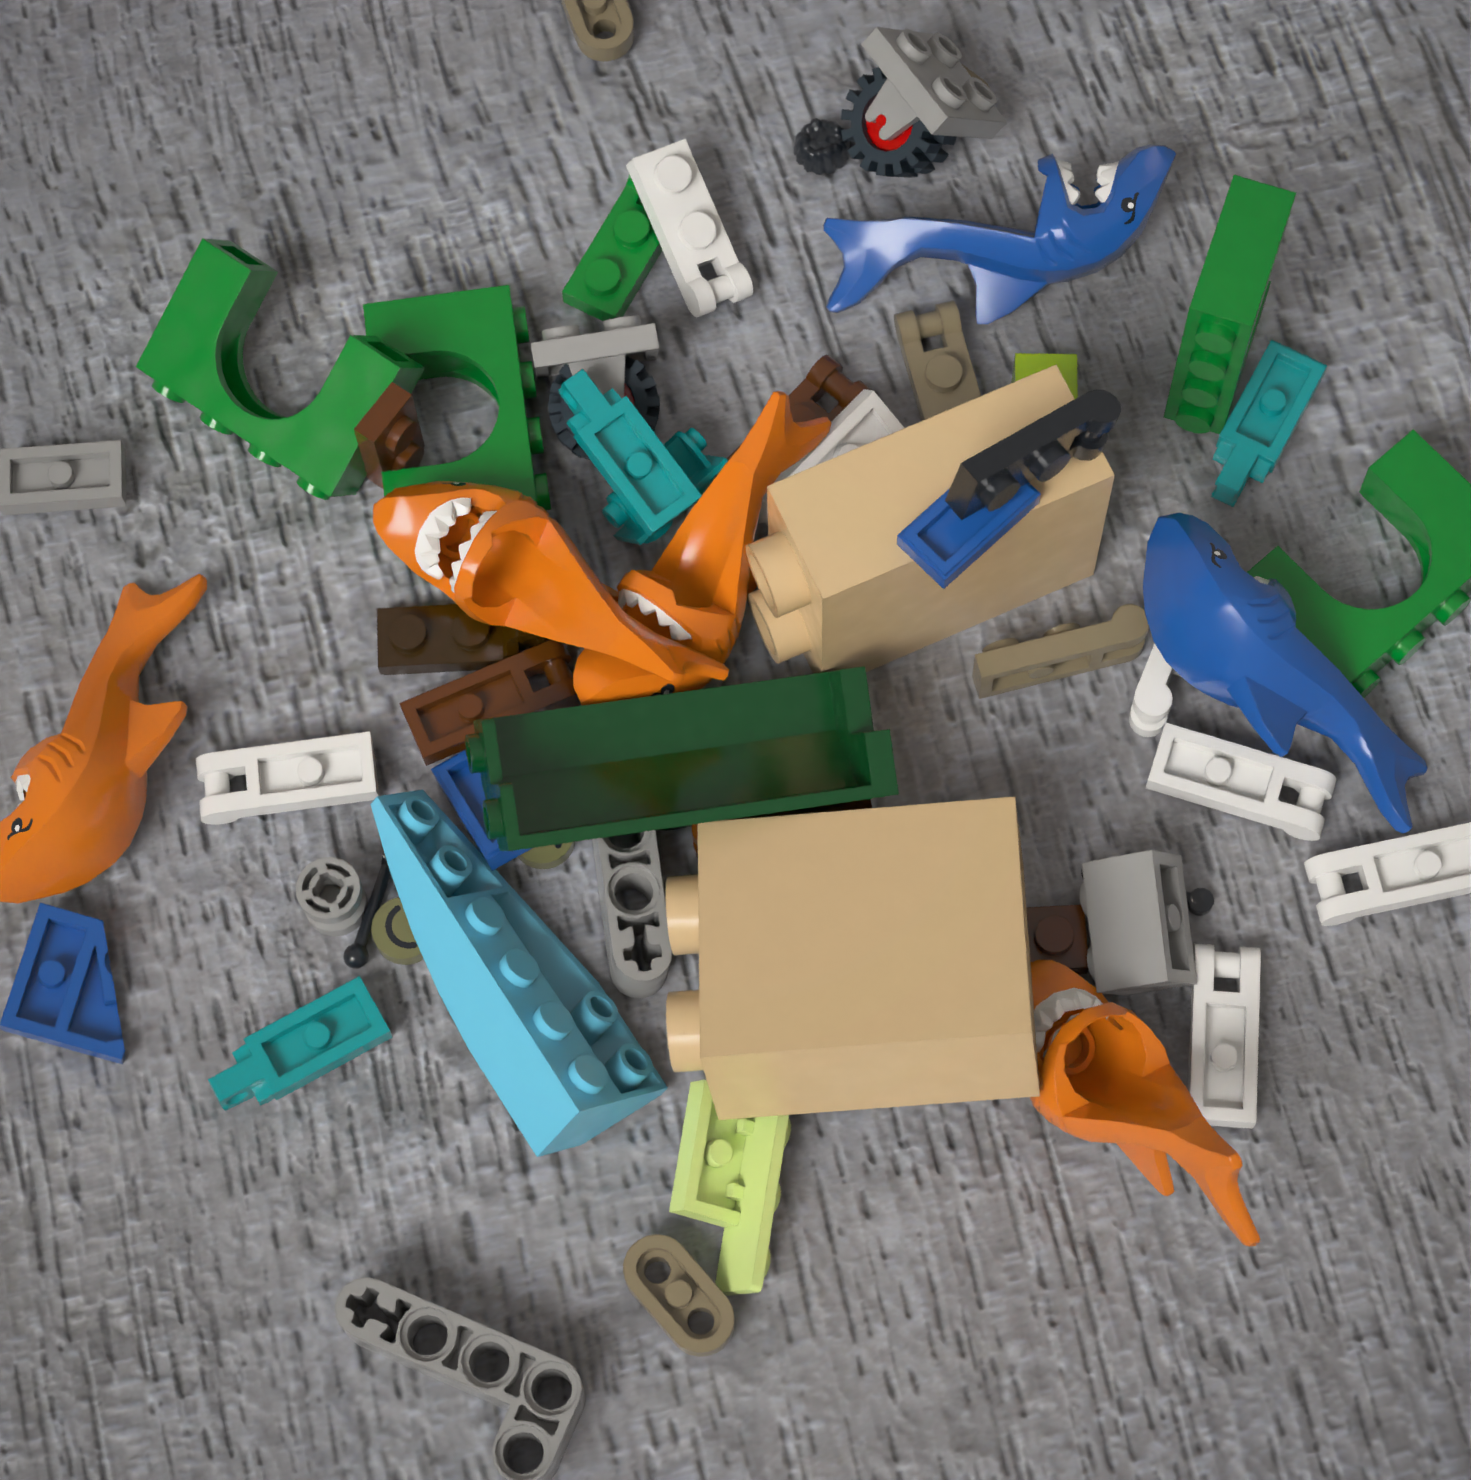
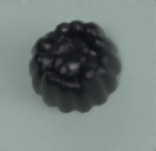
[793,118,850,175]

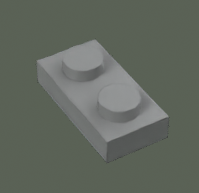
[0,440,126,515]

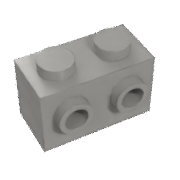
[1080,850,1197,996]

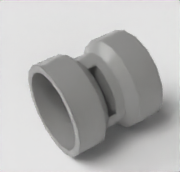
[296,857,368,937]

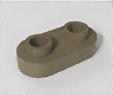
[561,0,634,62]
[623,1234,735,1357]

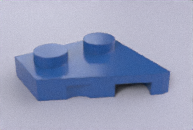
[0,903,126,1065]

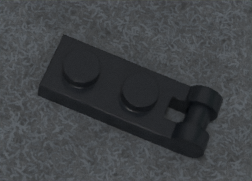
[945,389,1121,520]

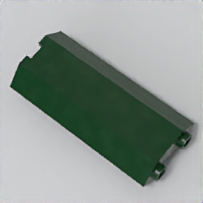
[465,666,899,851]

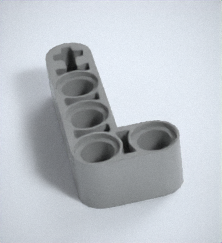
[592,830,672,999]
[335,1277,586,1480]

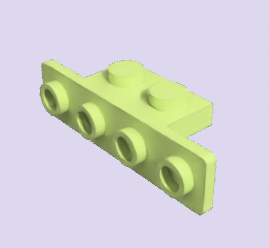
[669,1079,791,1296]

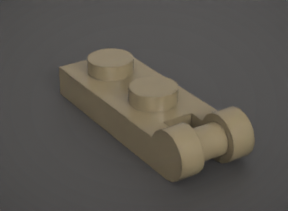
[894,300,981,421]
[972,604,1149,699]

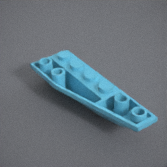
[370,789,668,1157]

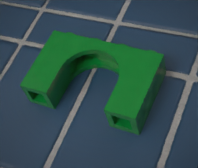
[1163,175,1296,434]
[136,238,425,500]
[363,285,551,510]
[1247,429,1471,698]

